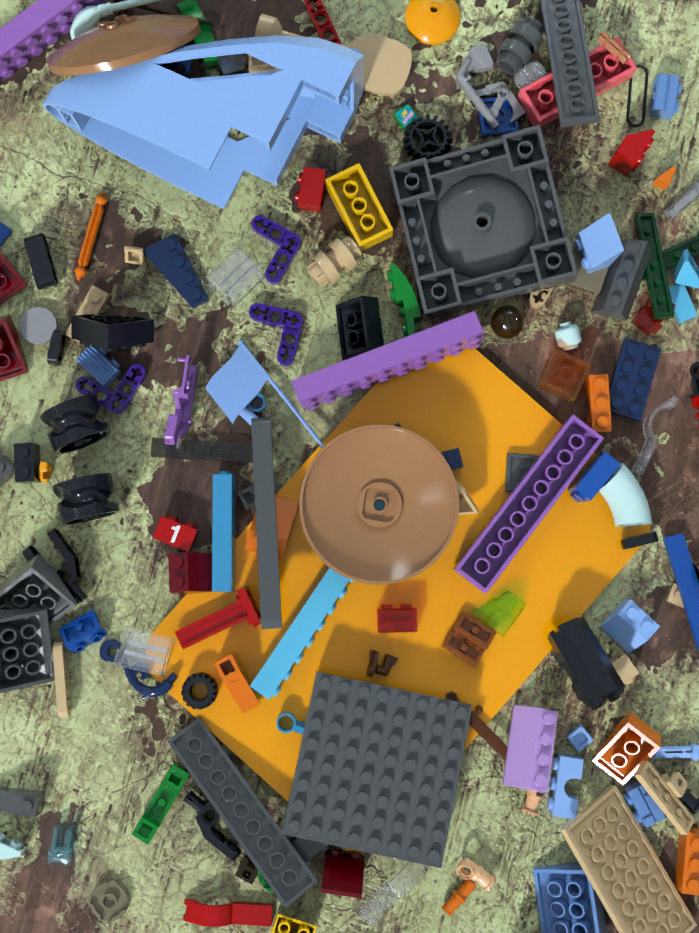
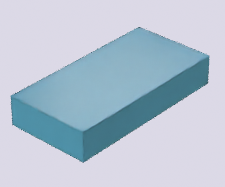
[669,284,698,324]

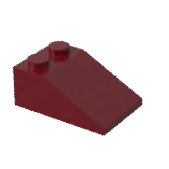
[0,249,27,305]
[0,314,29,381]
[321,848,365,899]

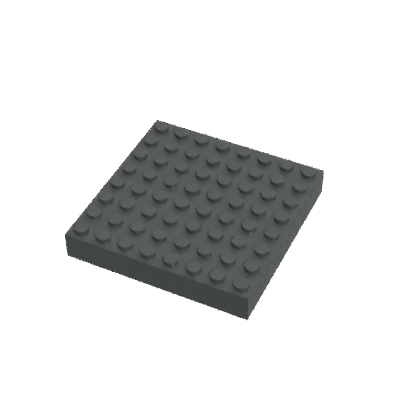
[282,670,472,868]

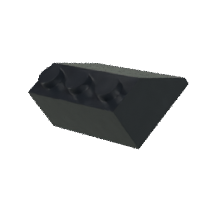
[335,296,384,361]

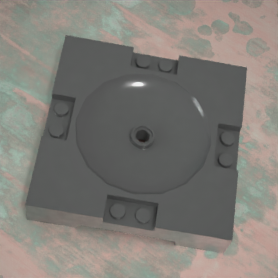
[389,125,578,320]

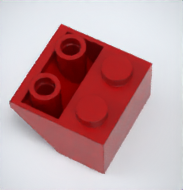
[607,129,655,176]

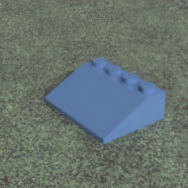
[533,862,607,933]

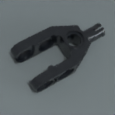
[22,528,88,604]
[183,790,241,861]

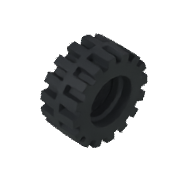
[181,672,218,710]

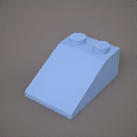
[574,213,624,274]

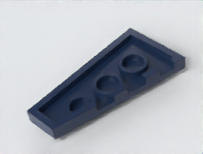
[144,233,210,309]

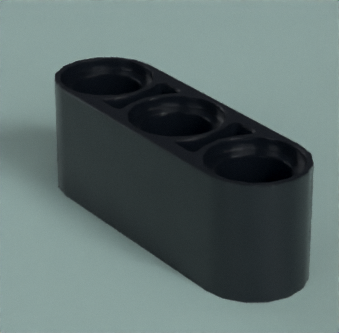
[24,233,58,290]

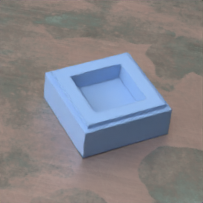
[565,724,594,752]

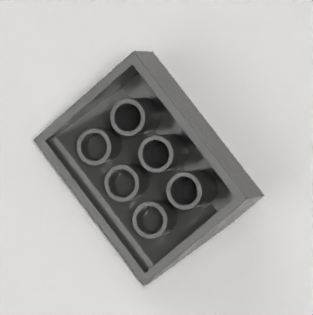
[0,554,77,626]
[0,608,55,693]

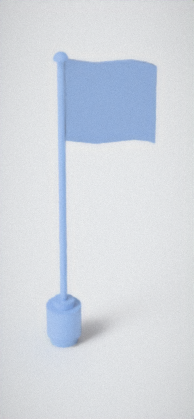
[206,340,325,448]

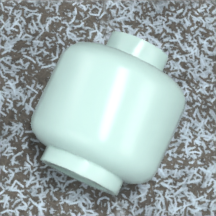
[554,321,582,350]

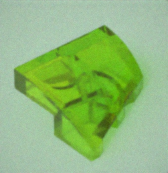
[472,591,526,637]

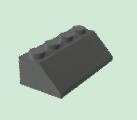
[591,238,652,321]

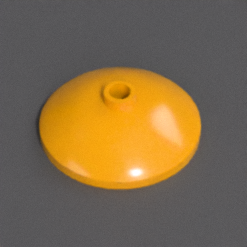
[405,0,460,45]

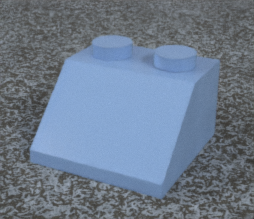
[599,599,660,653]

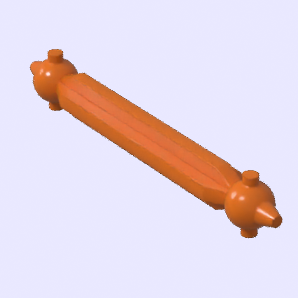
[74,191,108,281]

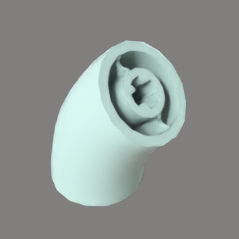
[598,463,652,527]

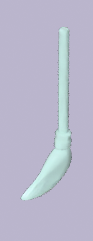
[70,0,162,39]

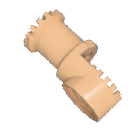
[521,790,543,816]
[457,858,497,892]

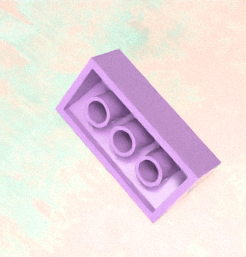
[502,705,558,793]

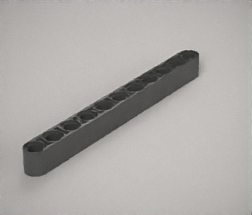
[251,417,282,629]

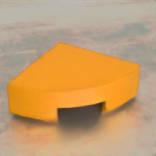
[39,461,53,483]

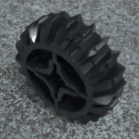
[402,114,453,161]

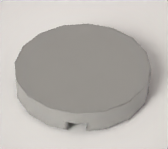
[19,307,59,345]

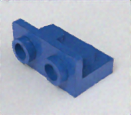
[59,609,108,653]

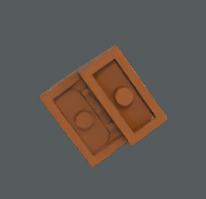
[441,611,497,667]

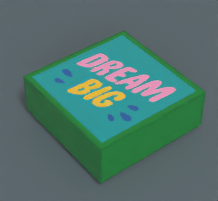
[393,103,419,131]

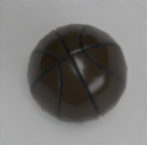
[490,305,524,339]

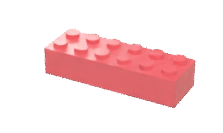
[517,37,637,127]

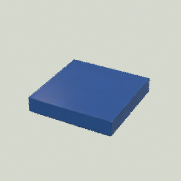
[478,95,519,138]

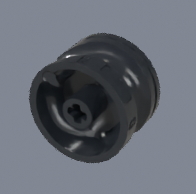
[40,395,111,454]
[52,473,120,525]

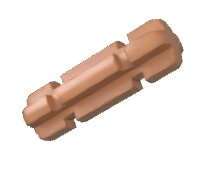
[597,32,631,64]

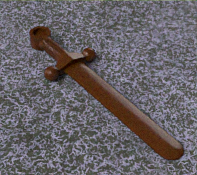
[446,691,507,761]

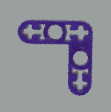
[251,215,301,285]
[249,303,303,366]
[76,364,147,414]

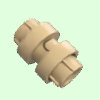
[306,236,362,287]

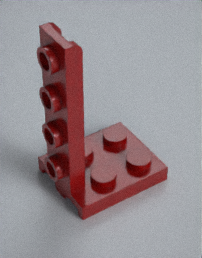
[175,586,261,649]

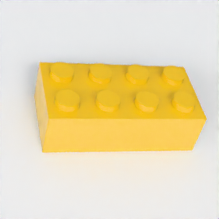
[325,163,393,252]

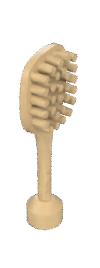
[255,13,412,98]

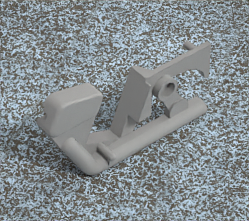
[455,44,526,130]

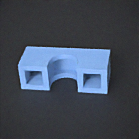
[547,752,584,819]

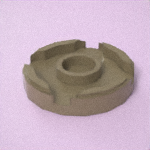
[90,879,130,921]

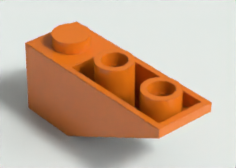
[214,652,261,713]

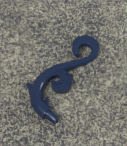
[99,639,178,700]

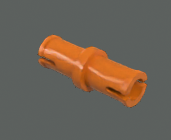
[441,879,477,917]

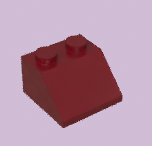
[168,552,213,595]

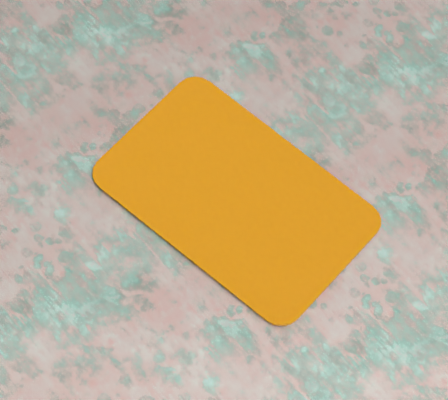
[146,348,651,853]

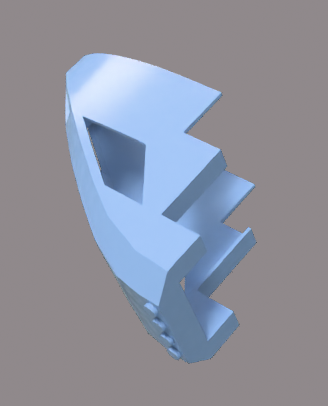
[42,35,364,210]

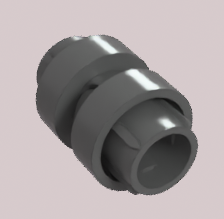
[497,17,544,75]

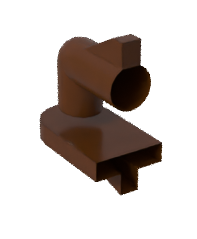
[367,650,398,677]

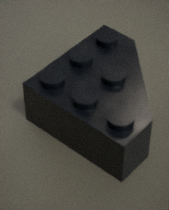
[71,314,154,351]

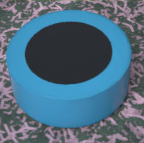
[247,393,266,413]

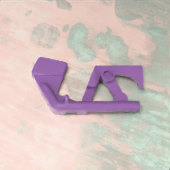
[164,355,198,445]

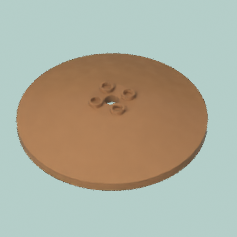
[47,14,201,76]
[299,424,459,585]

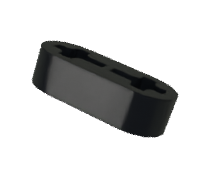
[47,329,66,366]
[620,531,659,550]

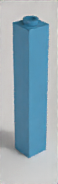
[212,471,236,592]

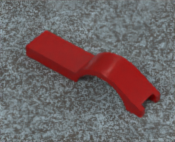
[183,899,273,927]

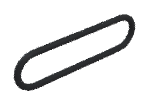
[626,65,648,127]

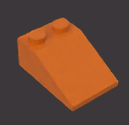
[244,496,299,559]
[591,712,662,785]

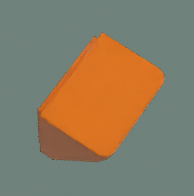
[652,166,676,190]

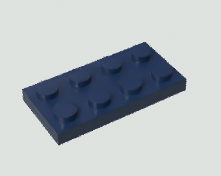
[609,338,661,422]

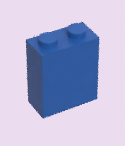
[568,452,621,502]

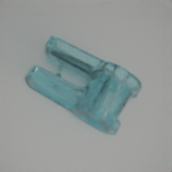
[48,825,75,866]

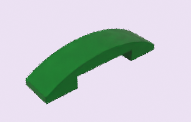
[177,0,219,70]
[131,763,190,844]

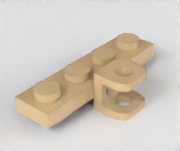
[634,760,695,835]

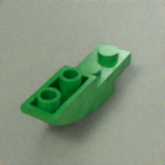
[387,264,421,336]

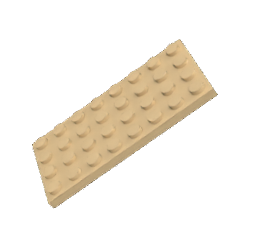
[560,785,697,933]

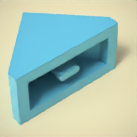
[674,249,699,288]

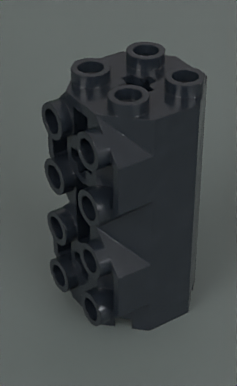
[547,617,626,711]

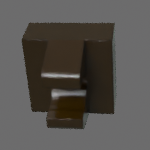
[235,855,258,884]

